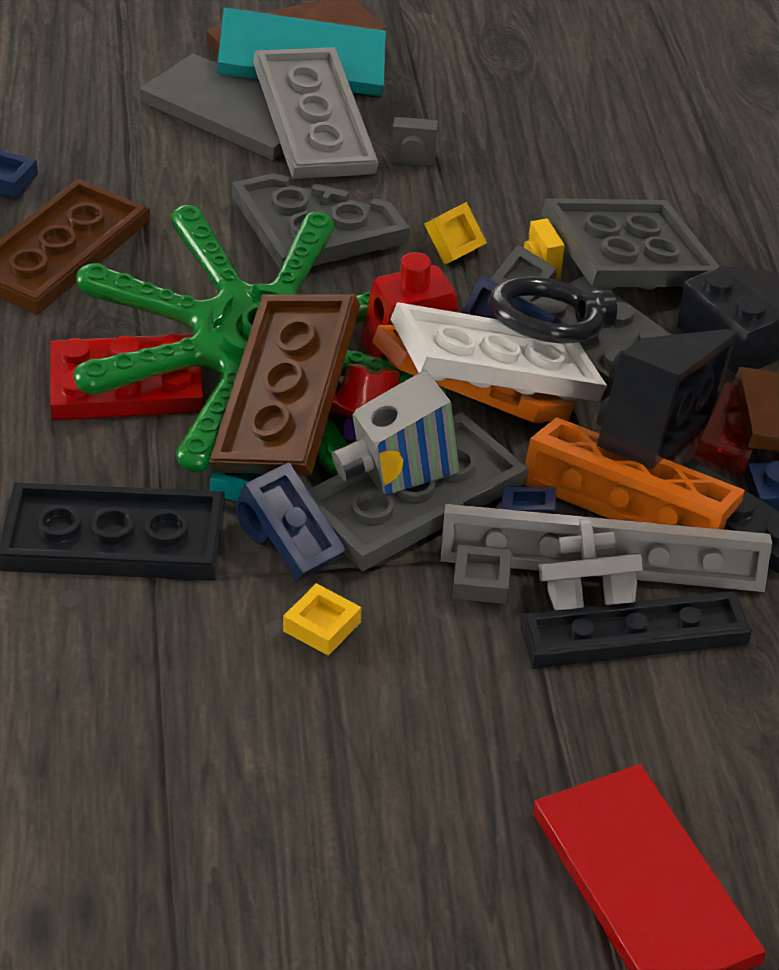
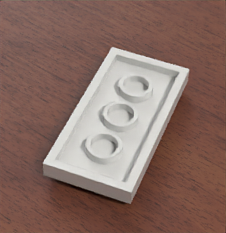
[391,302,607,402]

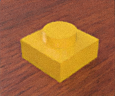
[424,202,487,265]
[523,218,565,281]
[283,583,362,656]

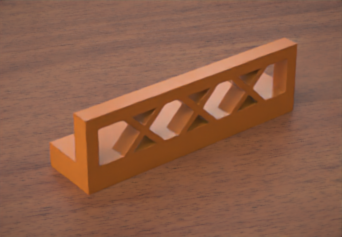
[524,417,745,530]

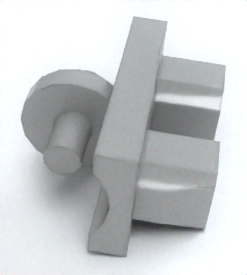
[538,518,643,610]

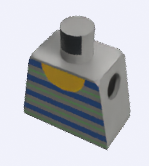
[332,370,459,494]

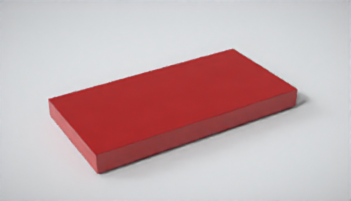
[533,764,766,970]

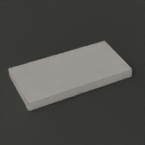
[253,48,379,179]

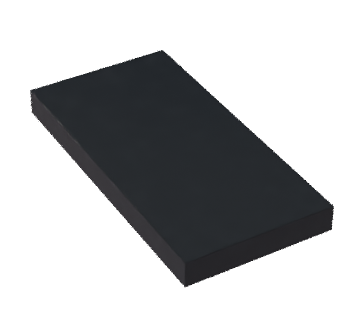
[0,482,225,581]

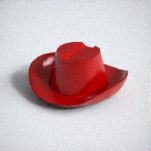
[330,364,401,419]

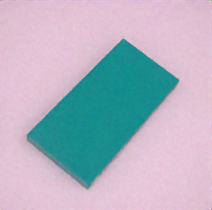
[216,8,386,97]

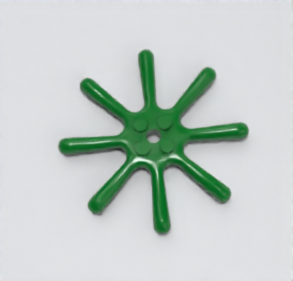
[73,205,447,476]

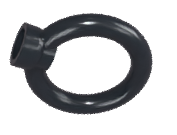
[489,276,617,344]

